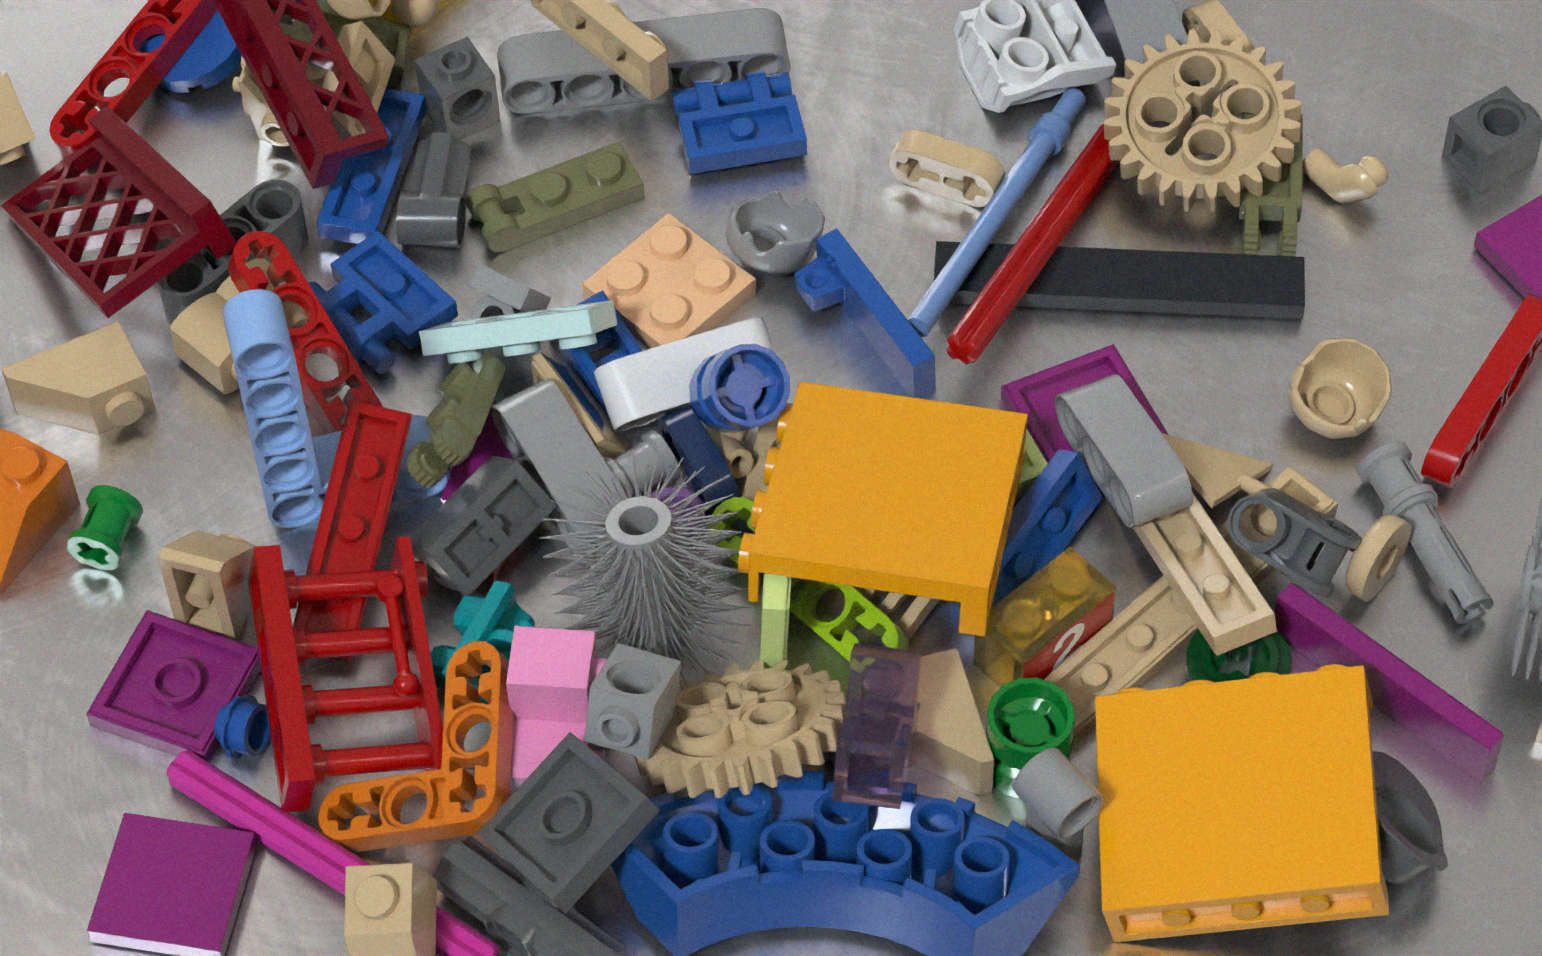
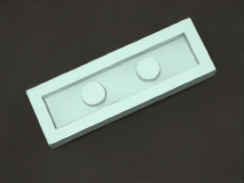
[419,300,617,364]

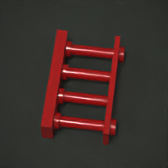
[248,536,443,812]

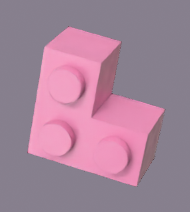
[506,626,608,796]

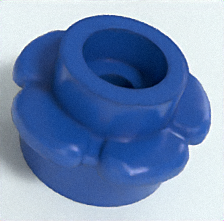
[214,695,271,759]

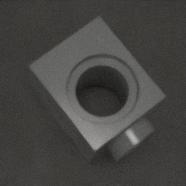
[414,36,501,140]
[1442,86,1542,194]

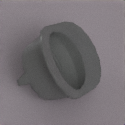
[1373,751,1448,885]

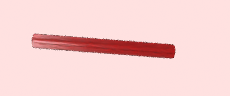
[946,123,1119,365]

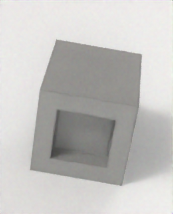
[584,643,681,760]

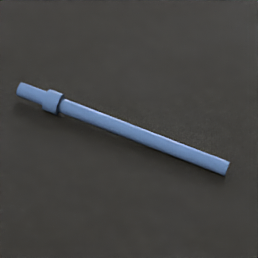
[908,88,1086,337]

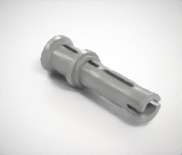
[1356,441,1494,624]

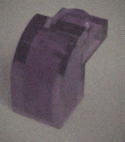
[832,643,922,810]

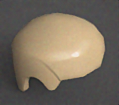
[1288,338,1392,440]

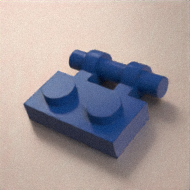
[671,70,807,174]
[309,231,458,374]

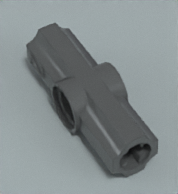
[432,836,628,956]

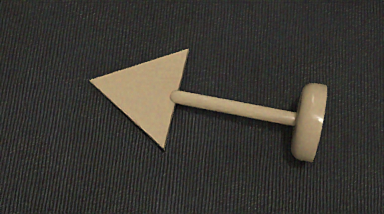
[1162,434,1412,602]

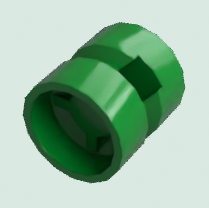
[986,678,1075,799]

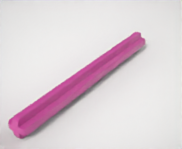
[166,751,500,956]

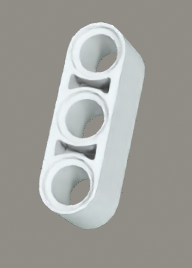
[594,317,776,432]

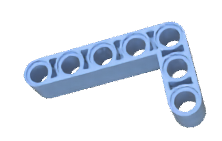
[223,289,450,528]

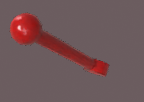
[376,575,419,698]

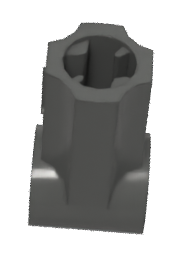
[396,132,471,249]

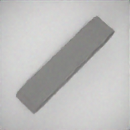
[497,8,791,114]

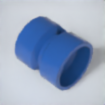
[689,344,790,433]

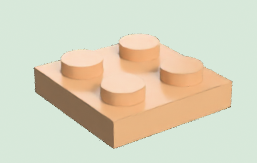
[582,213,756,349]

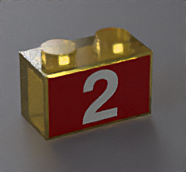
[973,547,1116,688]

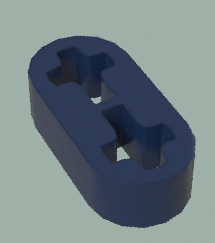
[658,406,739,516]

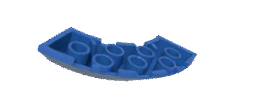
[611,771,1080,956]

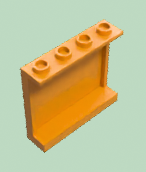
[738,381,1028,637]
[1095,664,1389,943]

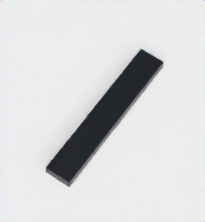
[934,241,1305,319]

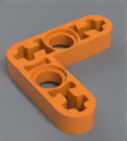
[318,641,514,852]

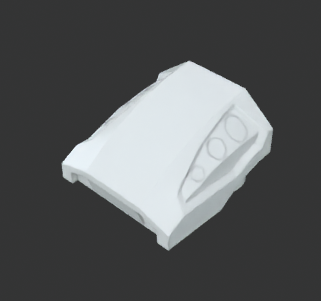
[954,0,1117,113]

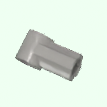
[1012,747,1104,861]

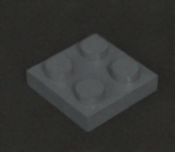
[477,732,660,914]

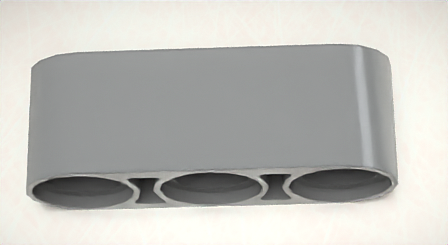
[1055,374,1193,528]
[491,378,626,558]

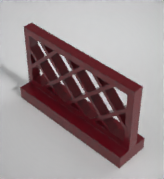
[0,106,237,318]

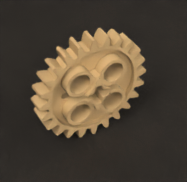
[1103,29,1301,213]
[635,660,850,798]

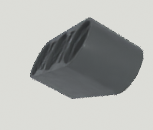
[158,179,308,325]

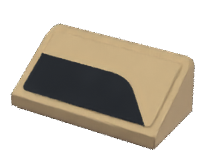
[531,352,632,459]

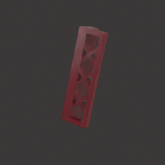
[213,0,390,189]

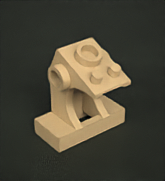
[232,21,395,147]

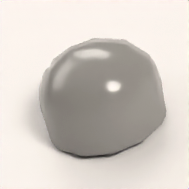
[726,191,825,276]

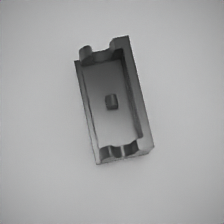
[410,455,557,596]

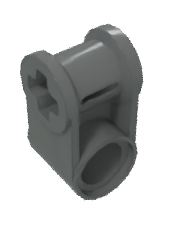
[1227,488,1362,597]

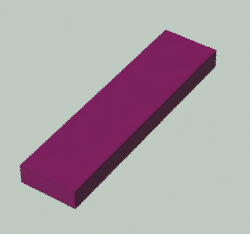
[1274,582,1504,784]

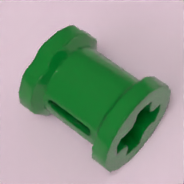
[67,485,143,570]

